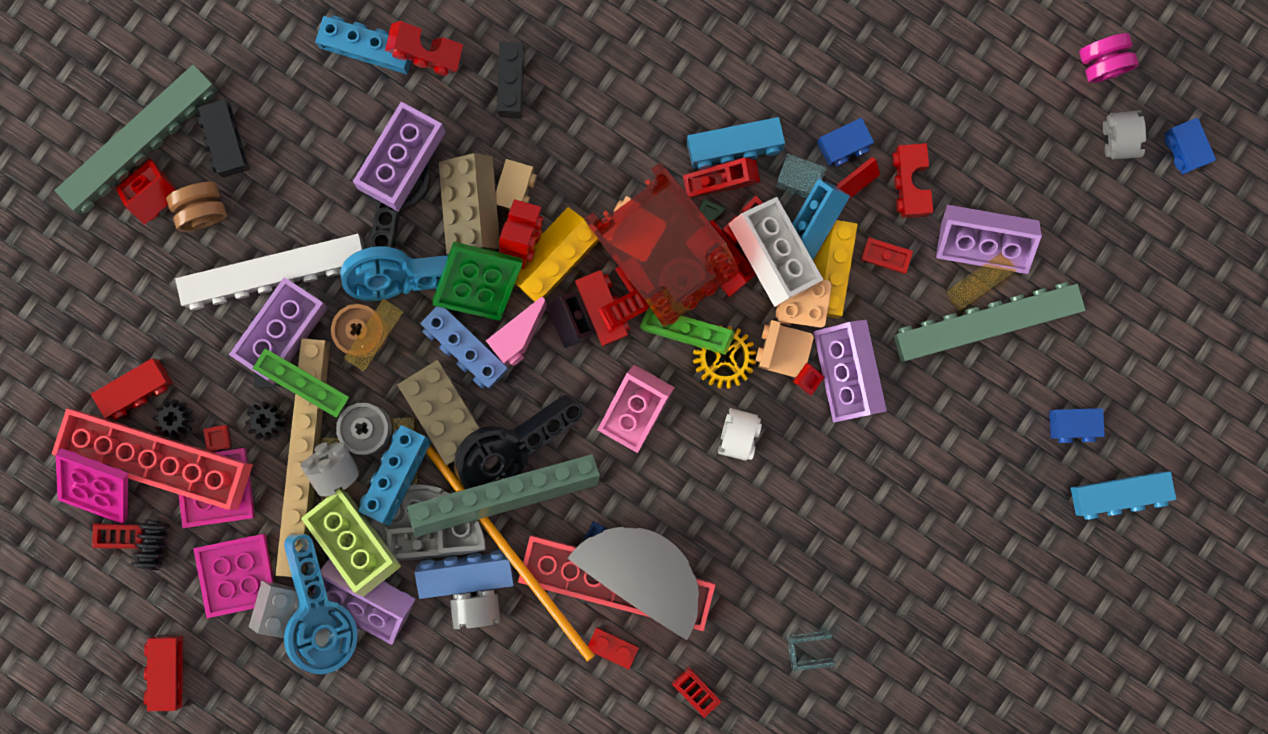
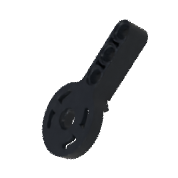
[360,148,431,248]
[454,395,583,489]

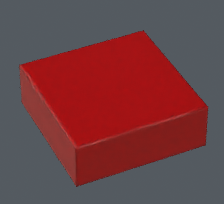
[793,363,825,396]
[203,425,232,452]

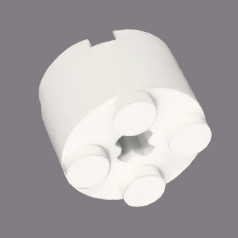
[718,408,762,461]

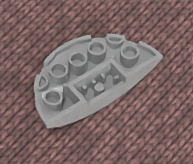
[364,485,486,561]
[567,527,699,640]

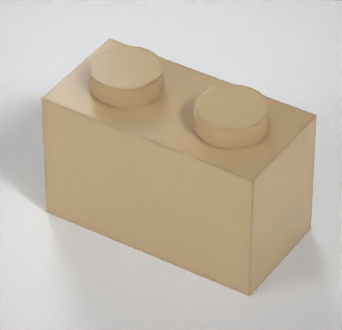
[496,159,537,211]

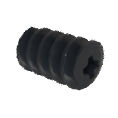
[131,519,171,570]

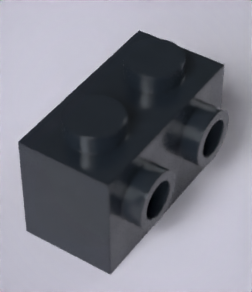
[546,291,597,348]

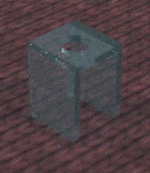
[775,154,826,199]
[787,631,835,671]

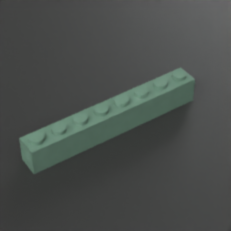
[54,64,218,215]
[893,282,1086,362]
[407,454,600,537]

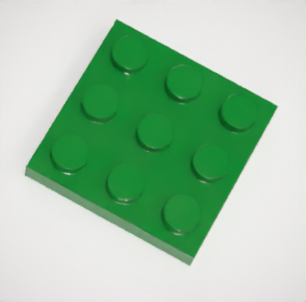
[432,241,523,321]

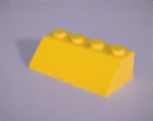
[515,207,602,302]
[813,220,858,319]

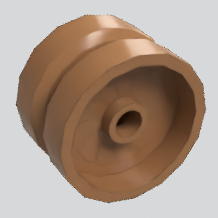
[166,182,228,232]
[331,304,388,358]

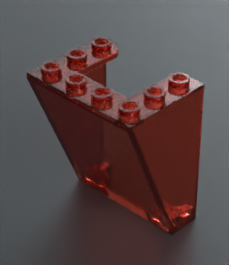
[584,162,740,328]

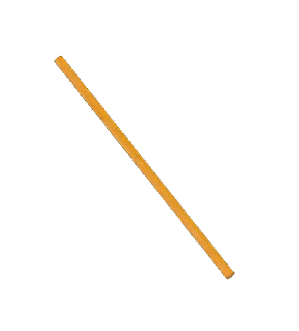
[421,433,595,662]

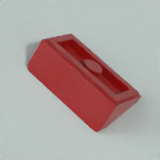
[836,157,880,200]

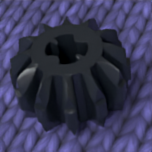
[152,399,195,439]
[245,401,287,441]

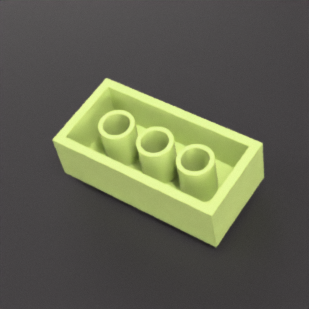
[301,488,401,597]

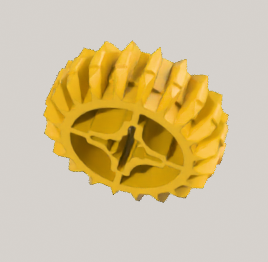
[693,326,756,389]

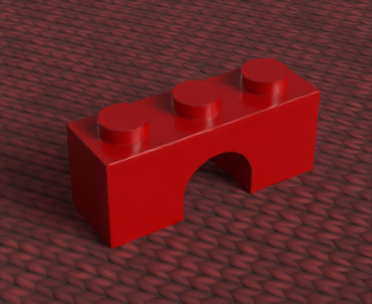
[385,21,463,76]
[892,143,933,219]

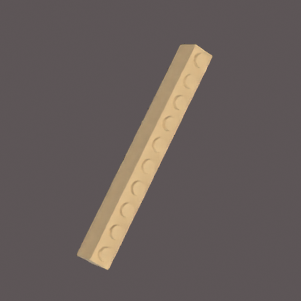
[276,338,330,577]

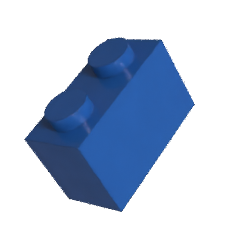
[1164,117,1216,175]
[817,118,874,167]
[1049,408,1105,443]

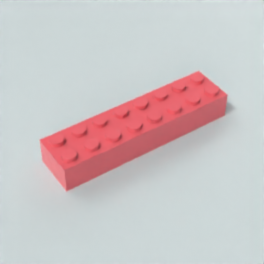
[52,409,253,510]
[518,535,715,631]

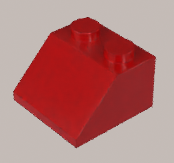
[115,158,177,225]

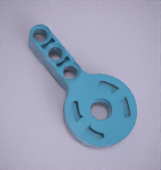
[340,246,448,301]
[284,534,357,674]

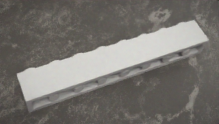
[175,234,365,310]

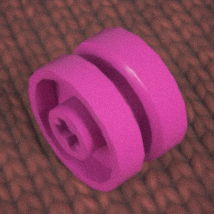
[1079,33,1140,84]

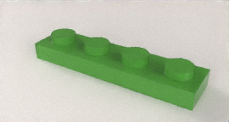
[640,307,735,355]
[252,348,349,418]

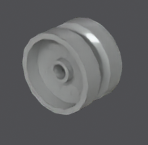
[336,403,393,455]

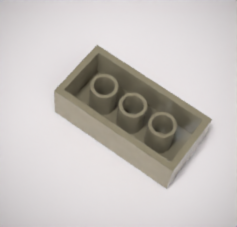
[439,153,500,255]
[397,360,485,465]

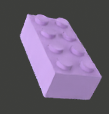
[353,102,446,211]

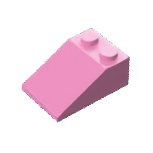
[486,297,548,366]
[597,364,675,453]

